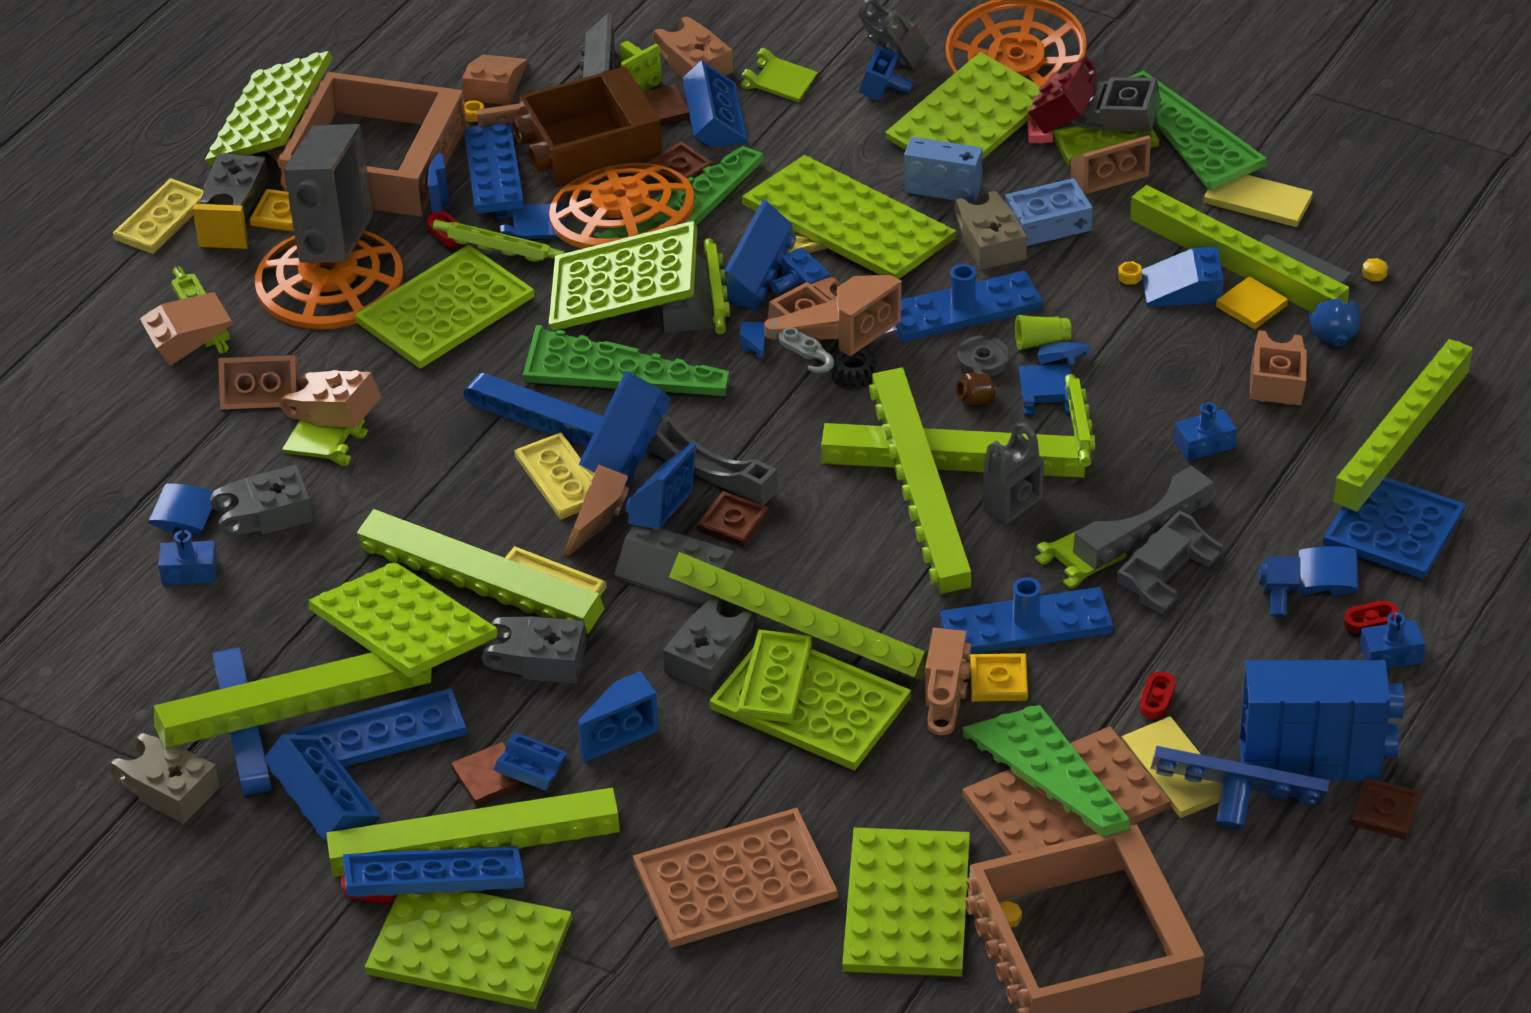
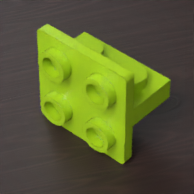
[620,41,662,92]

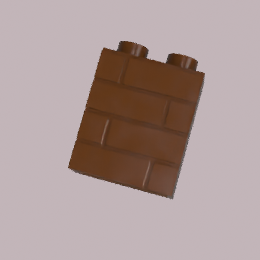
[512,66,662,187]

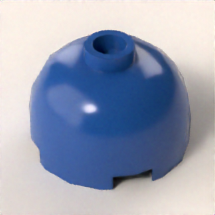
[1309,299,1361,346]

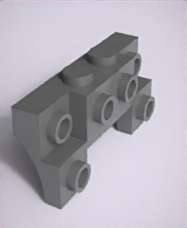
[1117,510,1224,614]

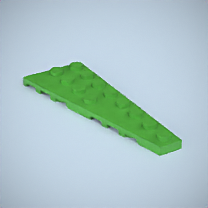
[1129,70,1267,191]
[593,146,763,239]
[523,325,729,396]
[963,705,1130,837]

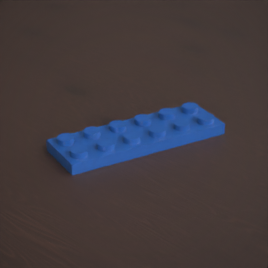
[463,123,524,214]
[289,688,467,767]
[343,846,524,897]

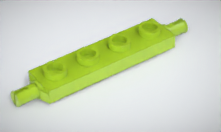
[433,219,564,262]
[704,238,730,334]
[171,266,230,353]
[1065,374,1095,467]

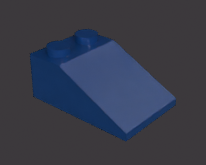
[1142,247,1224,307]
[578,671,659,762]

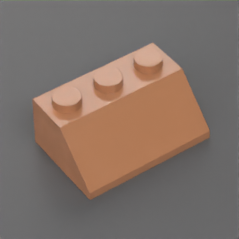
[1071,135,1151,195]
[218,355,300,410]

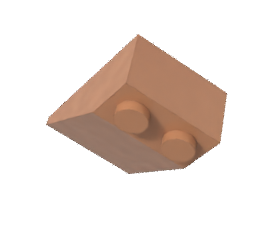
[462,54,528,105]
[140,292,233,366]
[564,464,629,556]

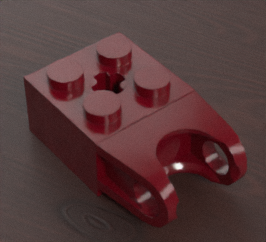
[1028,57,1097,134]

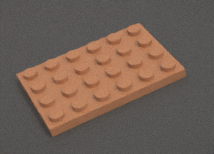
[963,726,1171,856]
[633,808,838,948]

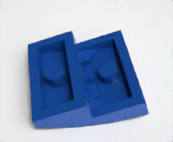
[428,153,450,213]
[148,484,213,536]
[1299,546,1359,597]
[493,733,567,791]

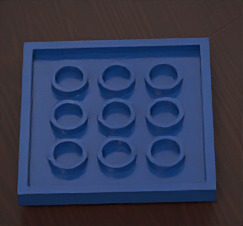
[1323,477,1466,580]

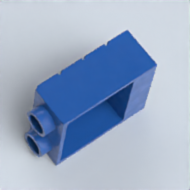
[1239,660,1404,781]

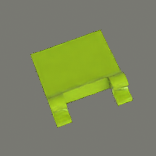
[741,48,818,103]
[282,418,368,466]
[1035,530,1126,589]

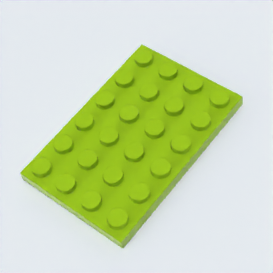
[205,51,333,166]
[885,52,1040,160]
[549,221,697,331]
[355,244,535,369]
[309,562,497,678]
[709,647,911,771]
[842,828,970,977]
[365,891,572,1010]

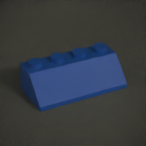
[683,60,748,147]
[725,200,796,311]
[578,371,671,487]
[626,443,696,530]
[264,734,380,840]

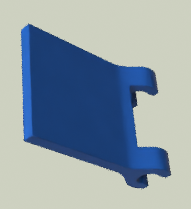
[497,204,566,239]
[1018,364,1071,415]

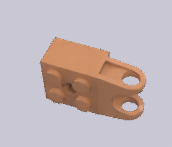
[652,17,733,79]
[768,277,840,342]
[1250,330,1307,405]
[279,370,381,427]
[925,628,971,735]

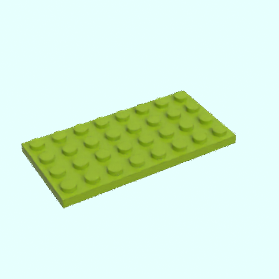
[742,155,956,279]

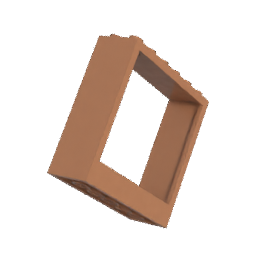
[278,72,467,217]
[965,824,1204,1013]

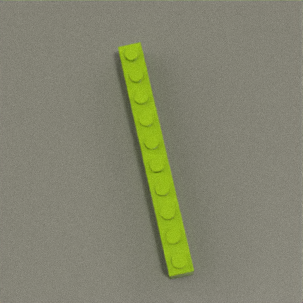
[1130,185,1349,313]
[1333,339,1473,511]
[869,367,971,594]
[821,423,1085,478]
[357,509,604,634]
[669,552,928,680]
[154,652,431,748]
[326,788,620,877]

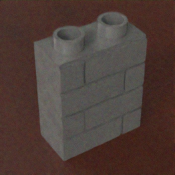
[284,124,374,263]

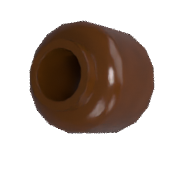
[956,373,996,406]

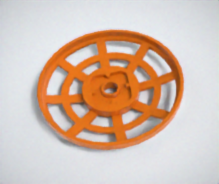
[946,0,1087,86]
[549,163,695,249]
[255,230,403,329]

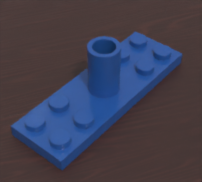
[892,264,1043,343]
[940,577,1113,654]
[1150,746,1329,829]

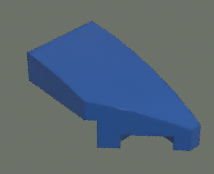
[740,322,766,358]
[1037,342,1091,366]

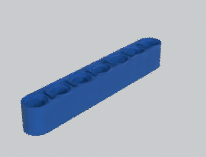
[463,373,603,447]
[212,647,272,796]

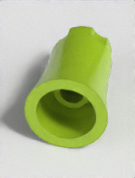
[1015,315,1071,350]

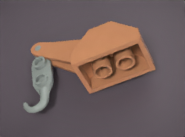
[764,275,902,373]

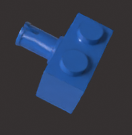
[858,46,914,101]
[770,247,830,296]
[1174,402,1237,461]
[158,530,218,585]
[1258,556,1301,617]
[1359,612,1425,669]

